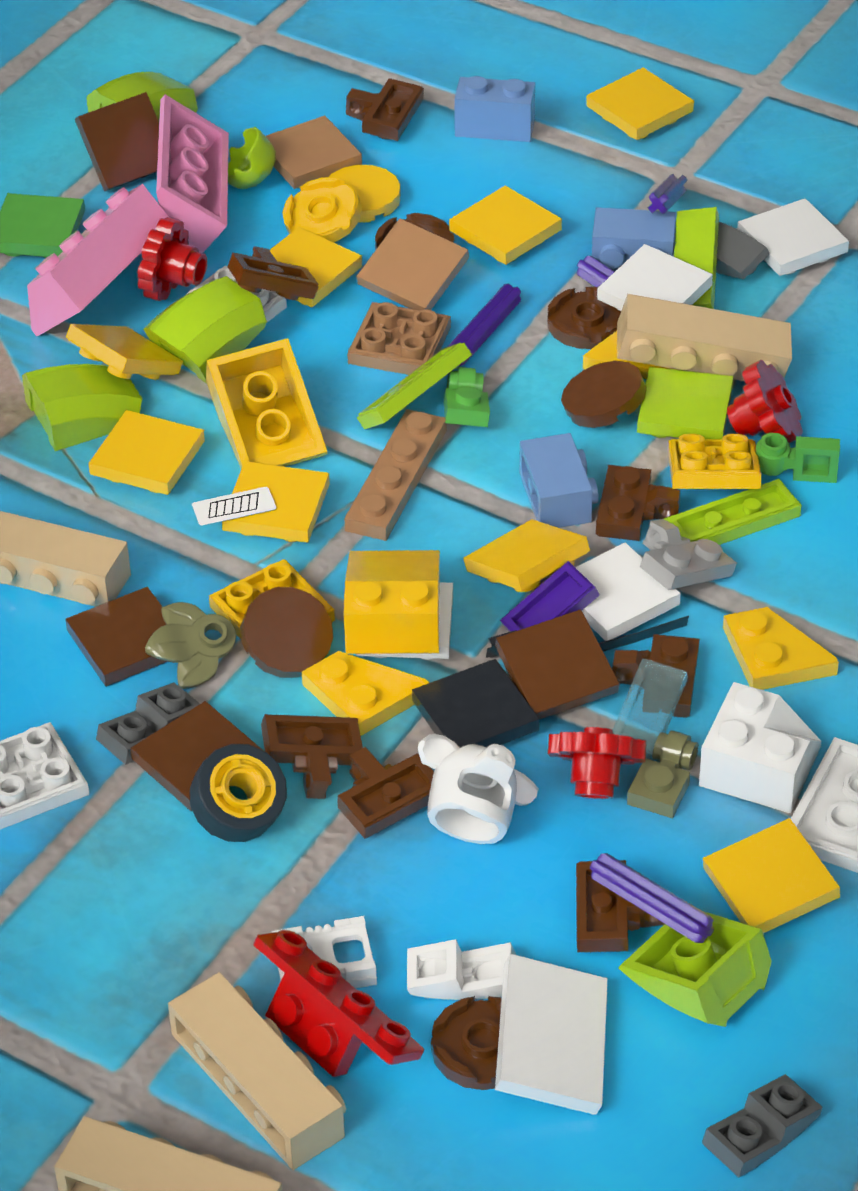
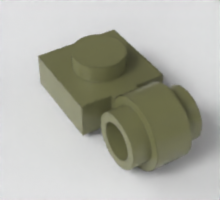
[627,730,699,819]

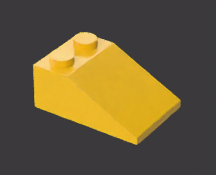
[206,338,328,469]
[344,550,440,654]

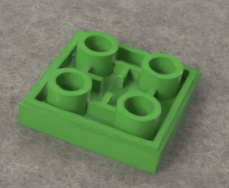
[0,193,85,258]

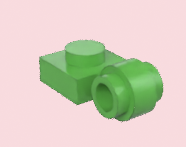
[443,367,490,427]
[755,433,840,483]

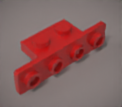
[253,930,424,1077]

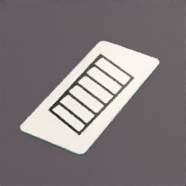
[192,487,276,526]

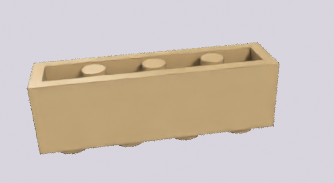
[617,294,792,381]
[0,511,131,607]
[168,972,346,1170]
[54,1116,282,1191]

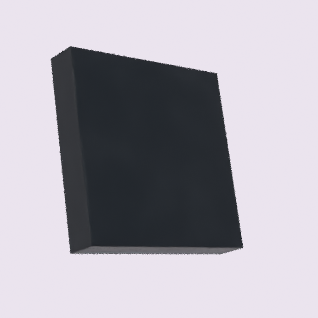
[412,659,539,748]

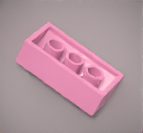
[156,94,229,254]
[27,184,169,336]

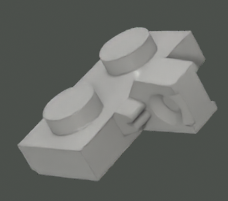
[640,519,737,590]

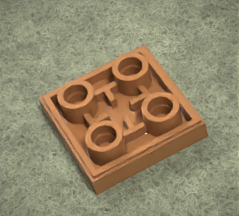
[266,115,362,189]
[357,218,469,310]
[347,302,451,375]

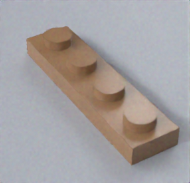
[344,409,447,541]

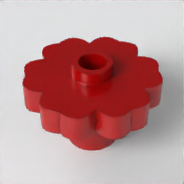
[137,217,207,301]
[727,360,803,443]
[548,727,647,799]

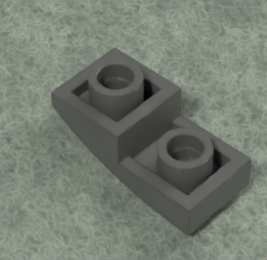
[716,222,769,279]
[96,682,200,765]
[702,1074,823,1178]

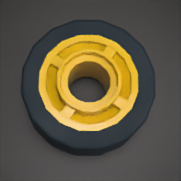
[190,744,287,842]

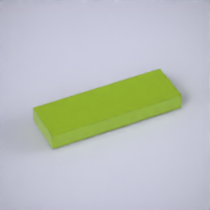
[674,207,719,309]
[356,342,472,430]
[664,479,802,545]

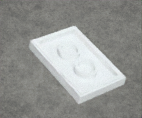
[791,737,858,873]
[495,954,607,1115]

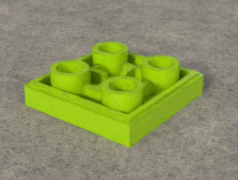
[637,367,733,439]

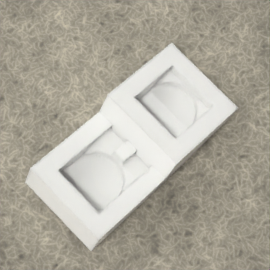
[407,939,516,1000]

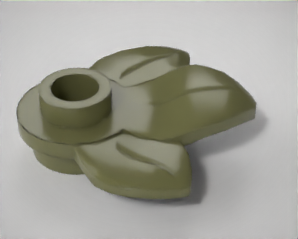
[145,602,236,689]

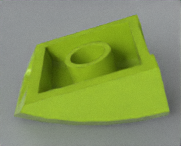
[86,72,198,121]
[143,276,267,384]
[22,364,142,451]
[618,911,772,1027]

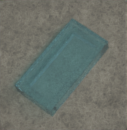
[613,658,688,761]

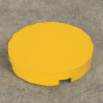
[329,165,401,223]
[282,177,362,242]

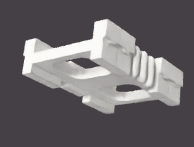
[271,916,377,989]

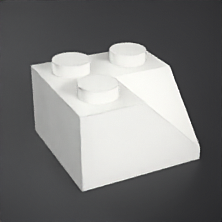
[699,682,821,813]

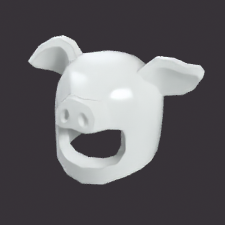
[418,734,539,844]

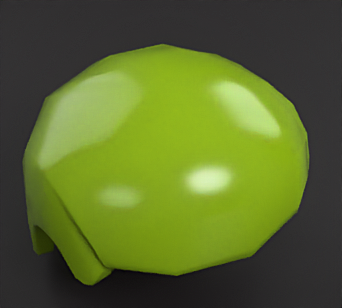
[228,127,276,189]

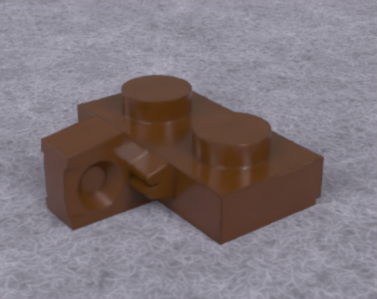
[346,78,424,141]
[228,246,318,300]
[596,465,680,541]
[612,634,700,718]
[261,714,363,799]
[338,747,434,839]
[576,860,664,952]

